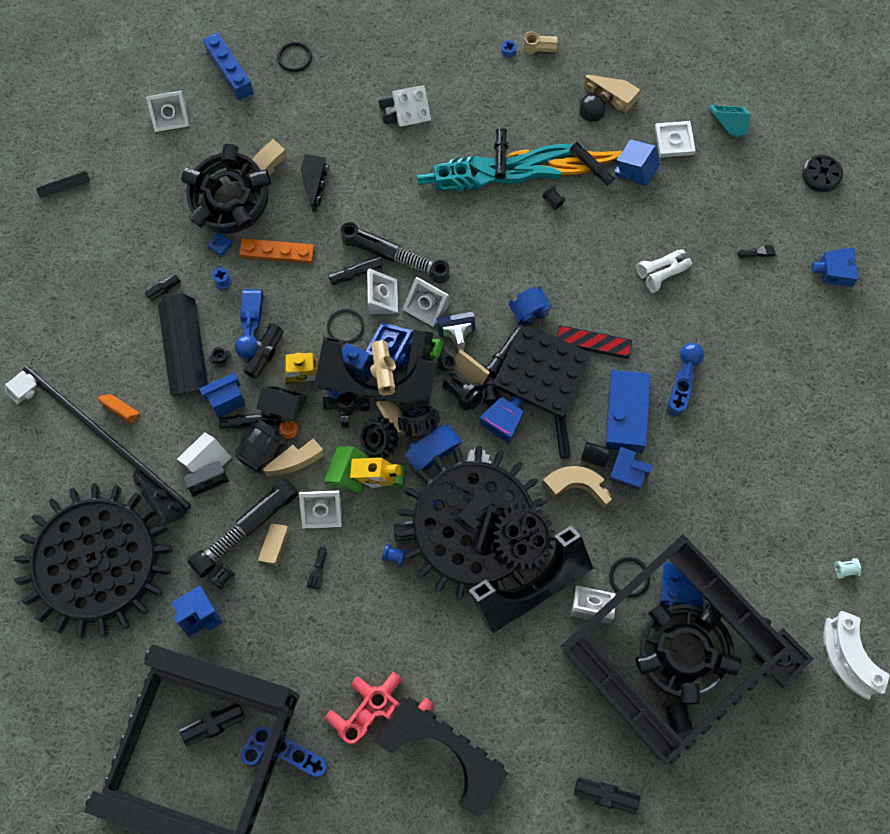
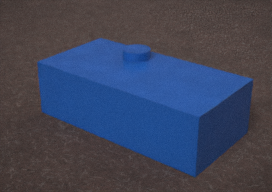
[604,370,651,453]

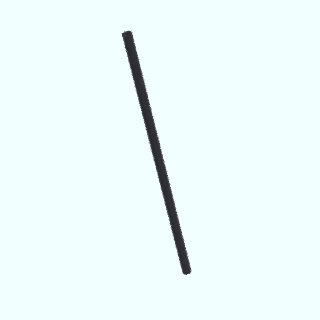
[22,366,191,511]

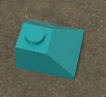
[709,105,751,137]

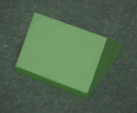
[323,447,371,495]

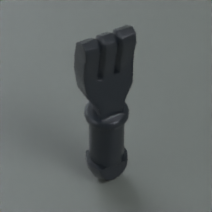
[737,245,776,258]
[307,547,327,590]

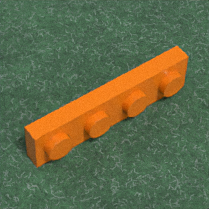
[239,238,314,264]

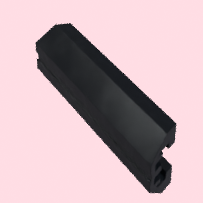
[158,293,208,395]

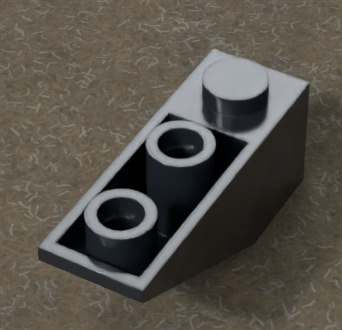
[301,154,329,212]

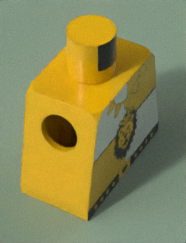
[284,353,318,384]
[350,458,401,488]

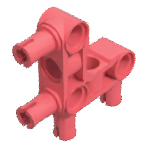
[324,672,435,745]

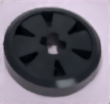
[802,154,843,192]

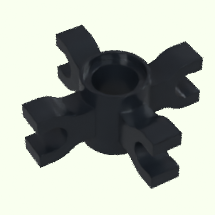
[322,392,369,428]

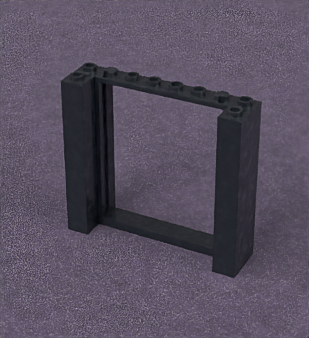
[560,534,791,765]
[84,644,300,834]

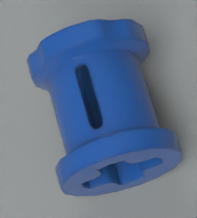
[212,267,232,290]
[382,544,407,567]

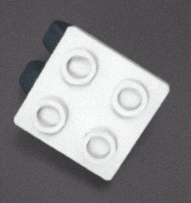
[378,85,431,127]

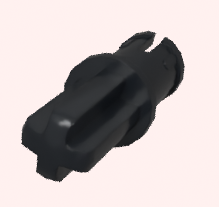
[145,272,181,301]

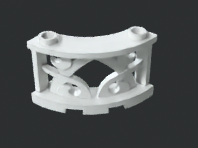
[824,611,890,700]

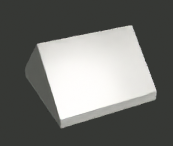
[146,91,189,132]
[367,269,398,314]
[402,277,449,327]
[177,433,232,473]
[299,491,342,529]
[570,585,615,624]

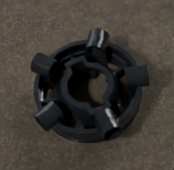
[181,144,271,233]
[635,602,742,705]

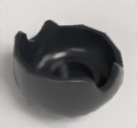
[579,94,606,122]

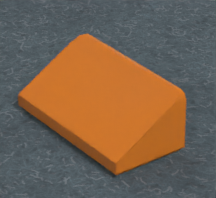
[98,394,140,424]

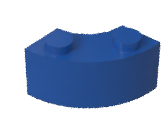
[405,424,462,471]

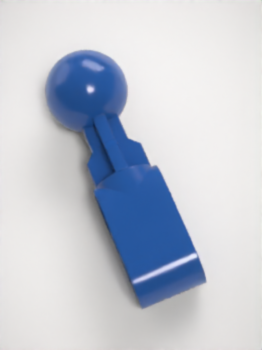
[235,289,264,359]
[667,343,704,416]

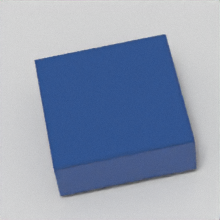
[207,232,233,257]

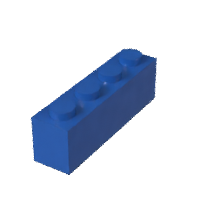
[203,32,253,101]

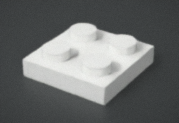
[654,121,696,158]

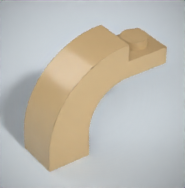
[542,466,612,509]

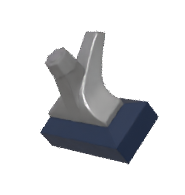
[436,312,476,352]

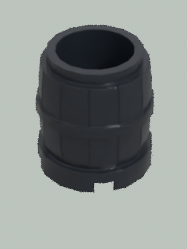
[234,419,288,474]

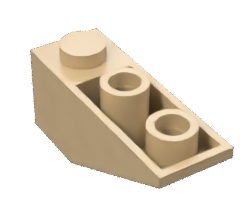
[584,75,640,113]

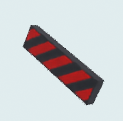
[557,325,632,359]

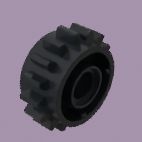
[397,404,440,436]
[360,416,399,458]

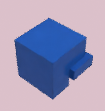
[614,139,660,186]
[199,372,246,418]
[609,447,652,490]
[171,585,223,637]

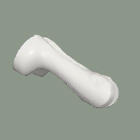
[636,250,692,293]

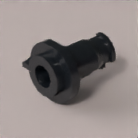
[442,372,483,411]

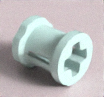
[835,558,861,579]

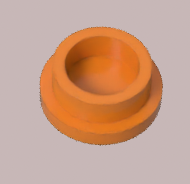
[279,421,298,439]

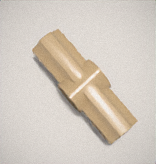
[370,340,396,396]

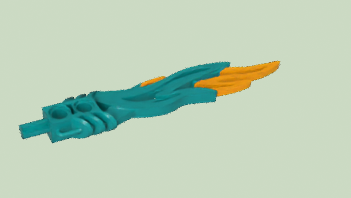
[416,144,622,191]

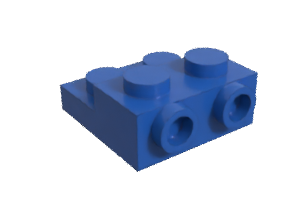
[366,322,414,369]
[660,562,704,607]

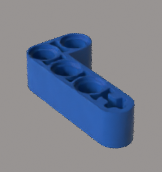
[241,726,328,778]

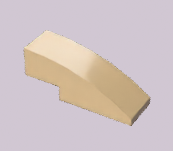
[236,139,287,188]
[263,438,325,477]

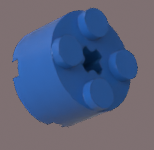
[508,286,551,325]

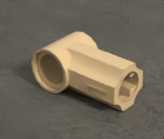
[523,32,557,55]

